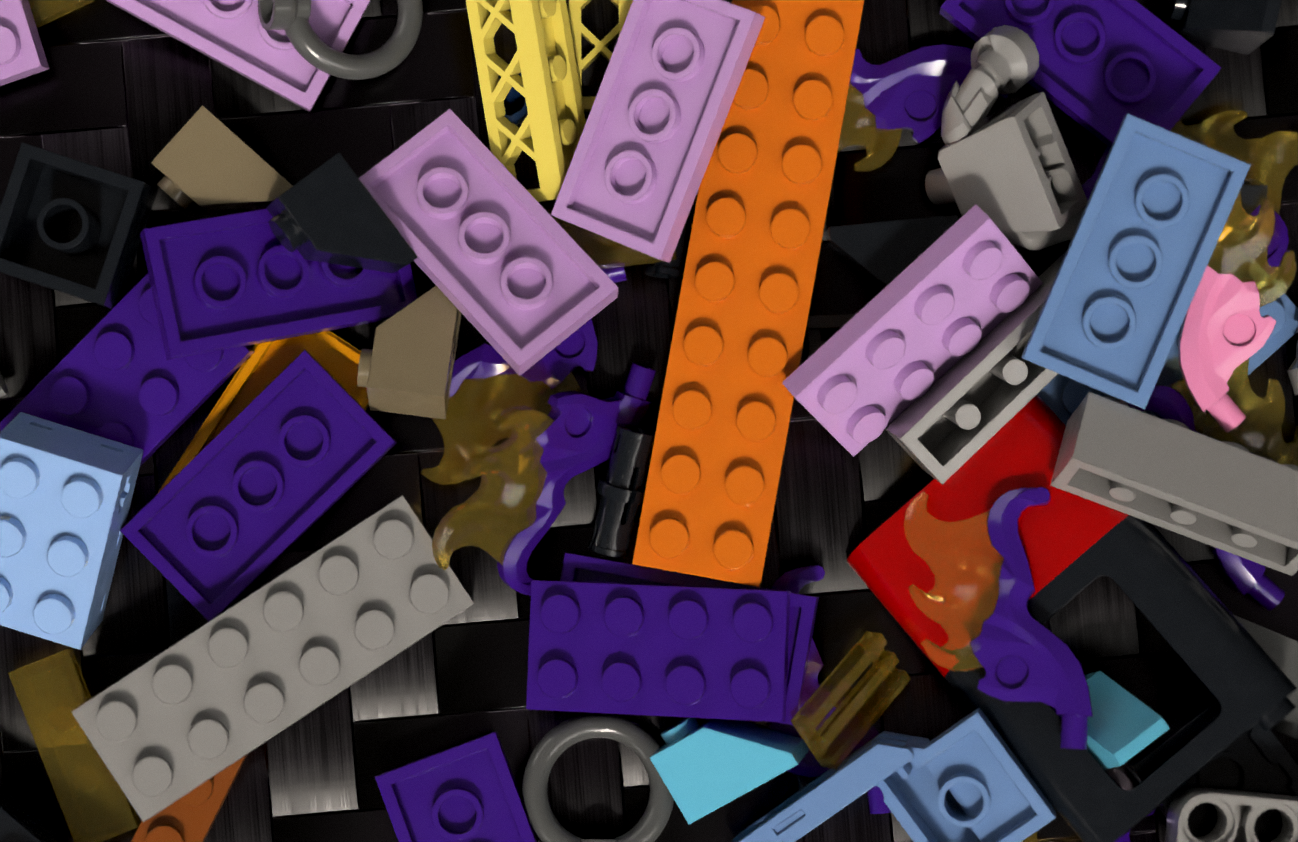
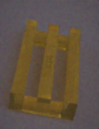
[791,631,911,770]

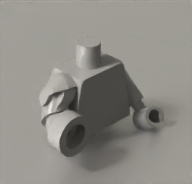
[925,25,1088,250]

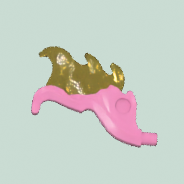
[1178,131,1297,433]

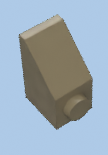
[151,105,293,212]
[357,286,462,419]

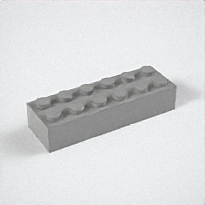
[71,495,474,822]

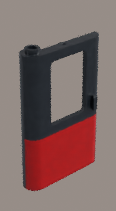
[847,395,1298,842]

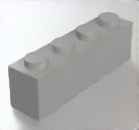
[885,251,1066,484]
[1051,392,1298,576]

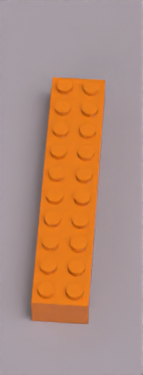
[632,0,865,587]

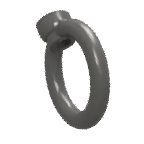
[258,0,423,80]
[522,713,674,842]

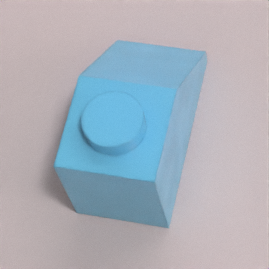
[1052,670,1170,769]
[650,717,810,824]

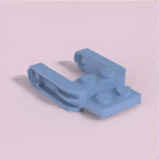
[730,707,1057,842]

